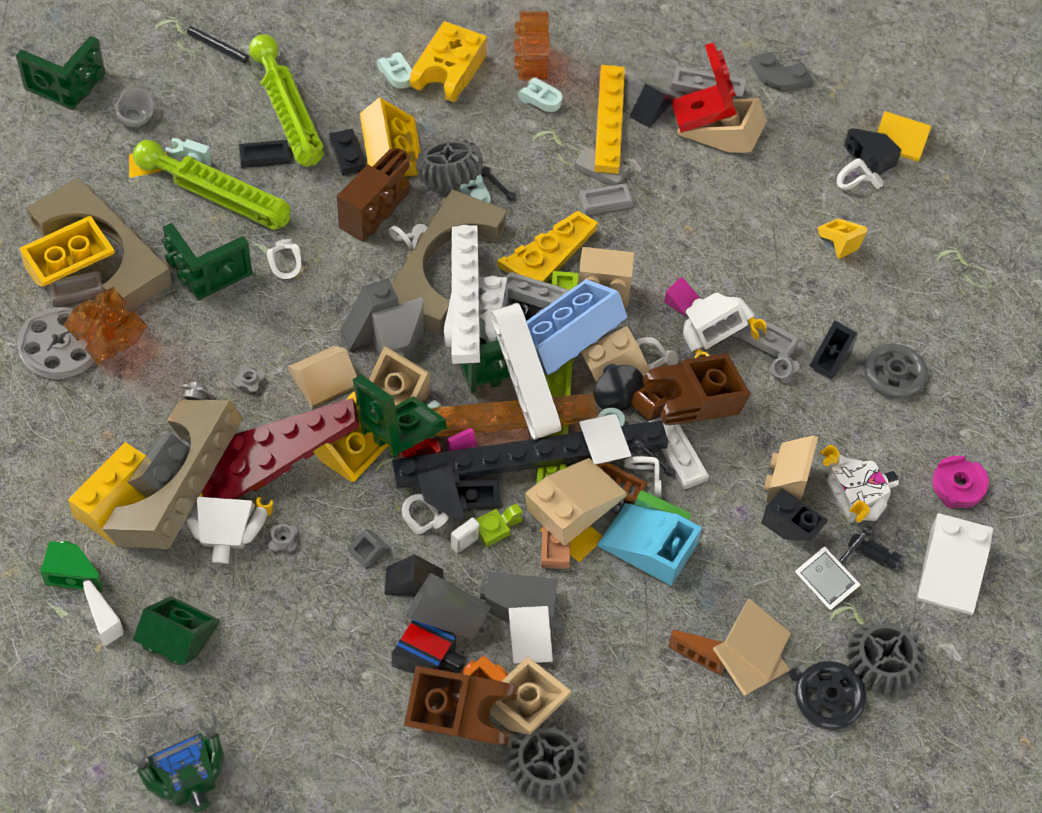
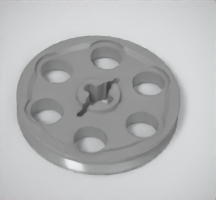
[17,307,100,379]

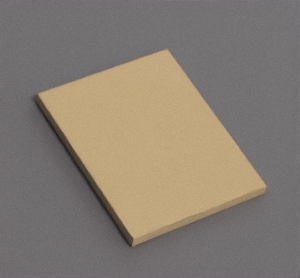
[723,598,791,680]
[713,642,790,696]

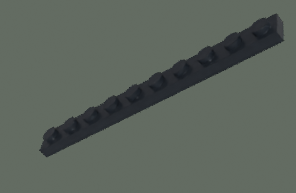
[392,420,668,489]

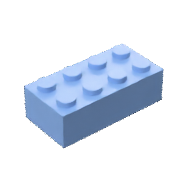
[526,279,628,375]

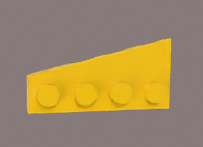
[497,211,598,283]

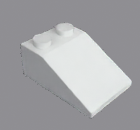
[916,513,993,615]

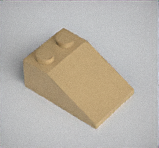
[677,98,767,153]
[525,458,627,546]

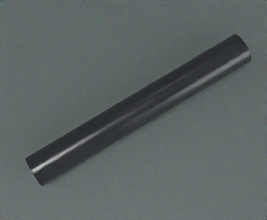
[187,26,249,64]

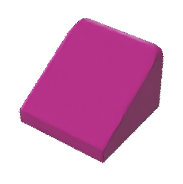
[664,277,701,316]
[447,428,478,452]

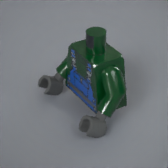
[126,714,224,813]

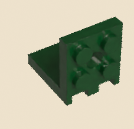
[16,35,106,110]
[162,223,253,301]
[459,337,511,393]
[353,374,447,457]

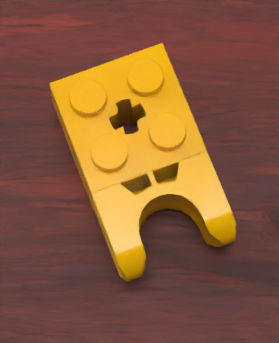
[410,21,487,102]

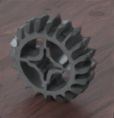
[416,139,483,189]
[846,618,926,696]
[507,721,589,804]

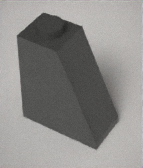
[341,278,398,352]
[480,572,557,638]
[406,573,492,640]

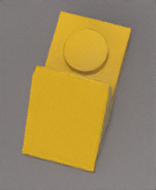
[817,218,868,259]

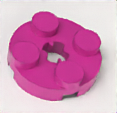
[932,456,989,509]

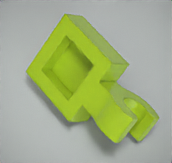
[475,504,523,547]

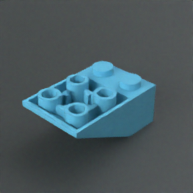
[598,503,702,586]

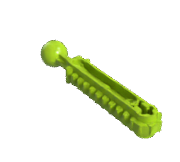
[249,34,325,167]
[133,139,291,230]

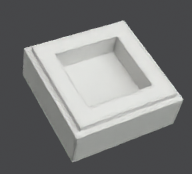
[451,517,479,553]

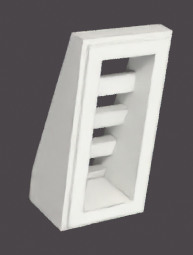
[83,580,124,646]

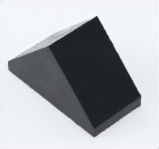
[630,83,676,128]
[809,320,858,379]
[384,554,443,596]

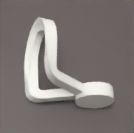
[837,159,883,190]
[389,224,428,252]
[267,239,301,279]
[636,337,678,369]
[624,456,661,498]
[402,494,449,534]

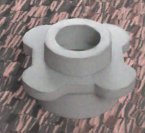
[770,352,800,383]
[233,366,265,393]
[182,382,211,400]
[269,524,298,552]

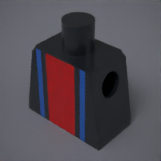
[391,620,466,674]

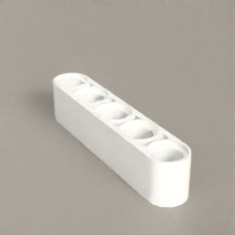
[491,303,561,440]

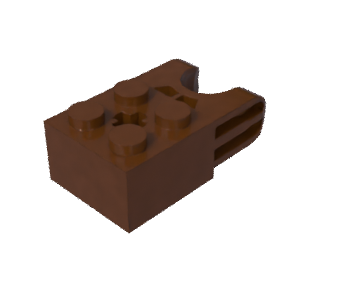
[337,148,410,242]
[642,353,751,426]
[404,666,519,746]

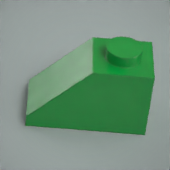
[40,541,103,592]

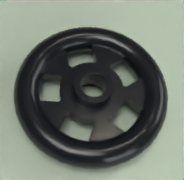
[795,661,866,730]

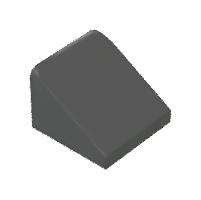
[347,529,391,569]

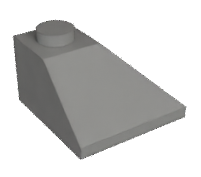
[372,297,424,360]

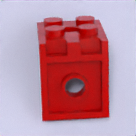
[671,42,737,133]

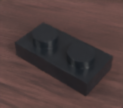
[329,128,366,176]

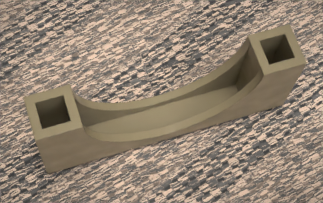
[27,177,172,317]
[392,189,507,335]
[103,400,243,549]

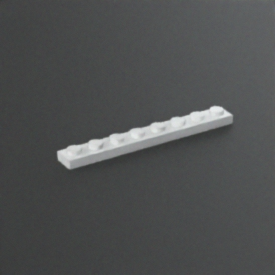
[452,225,480,364]

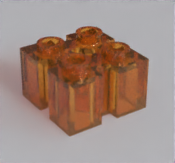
[514,11,550,80]
[64,287,147,365]

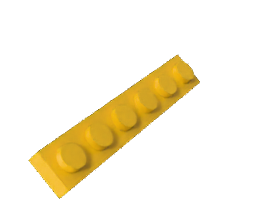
[594,65,625,174]

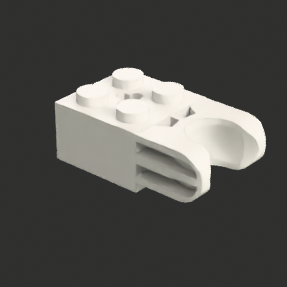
[444,276,509,348]

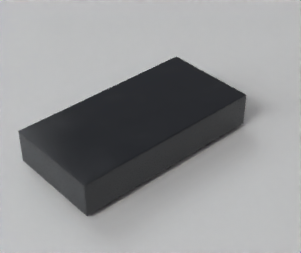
[239,140,291,168]

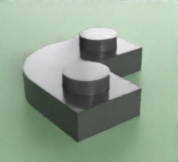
[750,52,813,92]

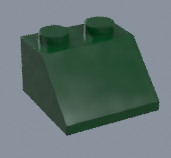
[133,596,220,665]

